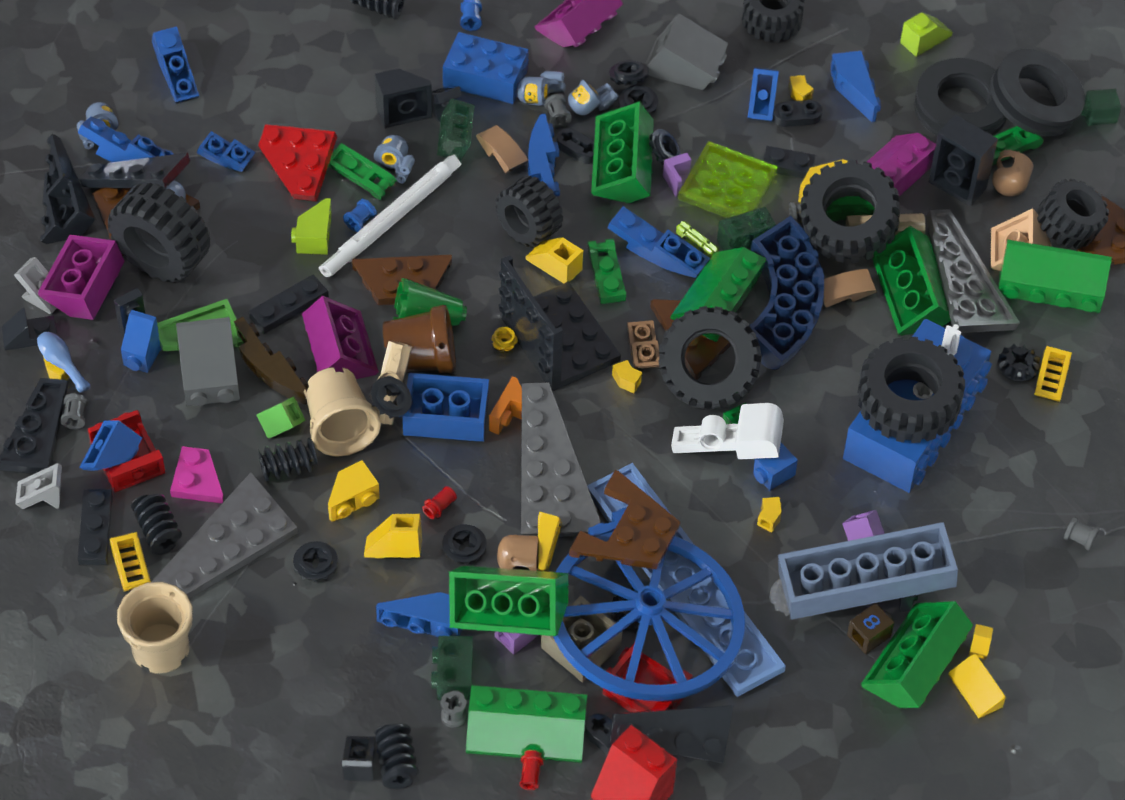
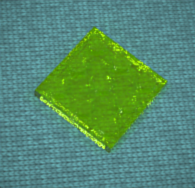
[678,141,778,226]

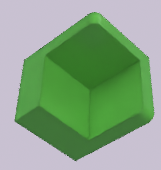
[257,397,306,438]

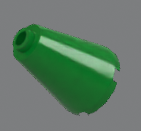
[393,278,467,326]

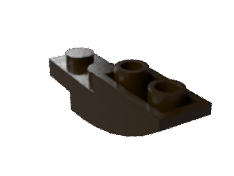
[234,316,309,405]

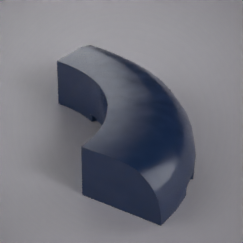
[750,216,824,370]

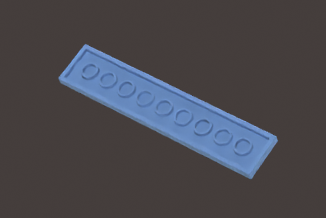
[587,463,785,697]

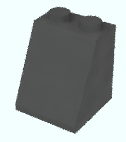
[646,13,728,90]
[176,317,240,406]

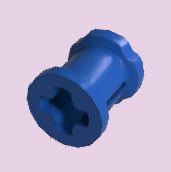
[460,0,482,31]
[343,199,377,232]

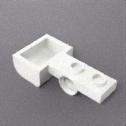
[671,403,784,459]

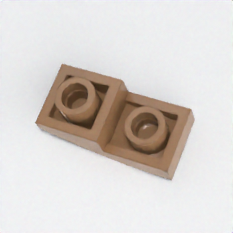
[476,125,528,173]
[823,269,877,308]
[627,320,659,369]

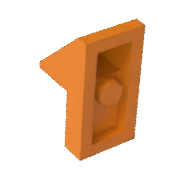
[489,376,522,435]

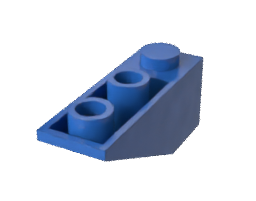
[152,26,199,103]
[830,51,881,122]
[376,592,462,641]

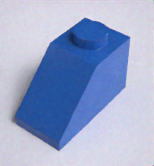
[747,67,779,121]
[121,310,161,373]
[79,420,142,470]
[753,443,798,491]

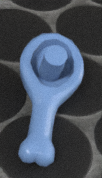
[37,332,90,393]

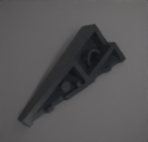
[40,134,96,244]

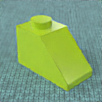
[900,12,953,57]
[291,198,332,255]

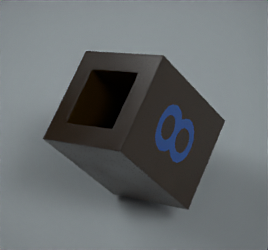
[847,603,894,655]

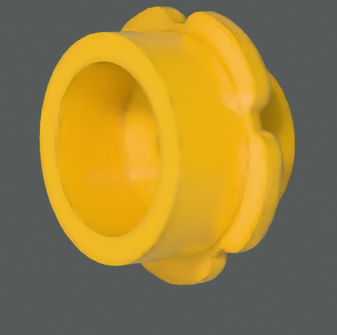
[491,327,517,351]

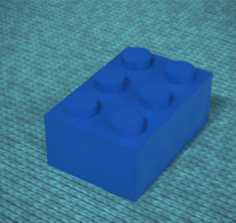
[443,32,529,104]
[402,373,489,442]

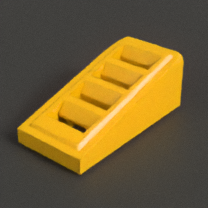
[1034,346,1072,402]
[538,512,562,572]
[110,532,151,592]

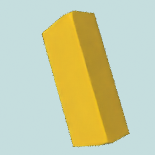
[948,654,1006,718]

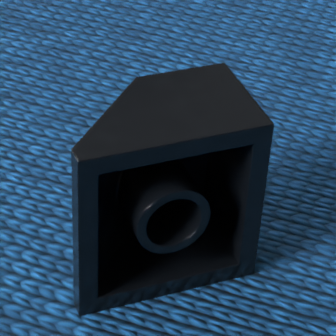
[375,68,432,129]

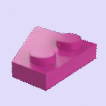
[170,446,224,504]

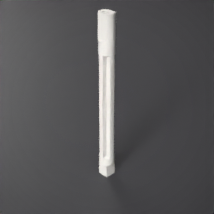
[319,154,462,277]

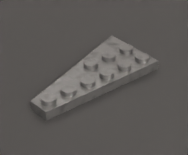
[926,209,1020,333]
[521,382,601,537]
[151,472,298,599]

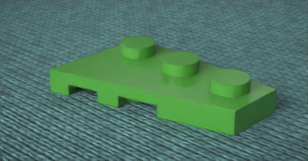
[157,299,244,351]

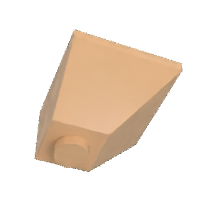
[991,209,1051,271]

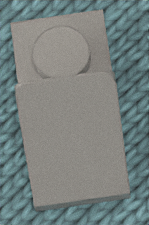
[14,257,57,314]
[15,463,62,509]

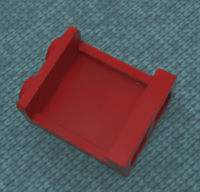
[88,410,165,493]
[603,642,693,712]

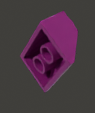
[535,0,623,47]
[866,133,936,196]
[38,235,125,320]
[302,296,379,379]

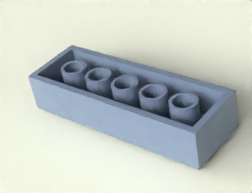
[778,522,958,620]

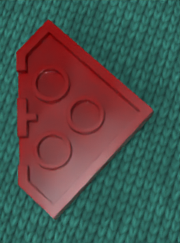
[258,124,337,201]

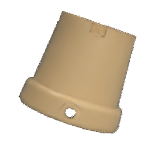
[304,367,381,457]
[117,582,193,673]

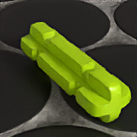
[676,221,719,258]

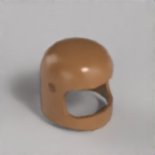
[992,150,1034,197]
[497,535,539,571]

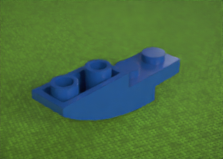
[528,114,560,197]
[78,116,174,162]
[607,206,710,278]

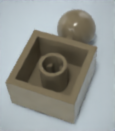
[541,596,622,683]

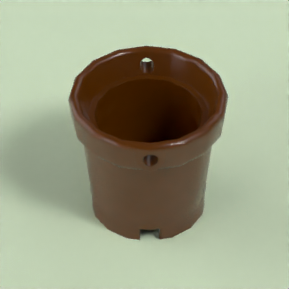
[383,305,456,373]

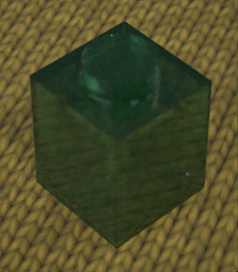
[1081,89,1121,125]

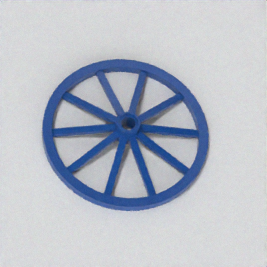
[553,531,745,701]

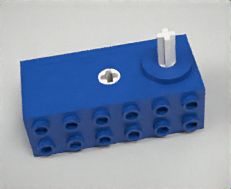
[843,319,992,493]

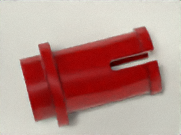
[422,486,457,519]
[520,750,544,790]

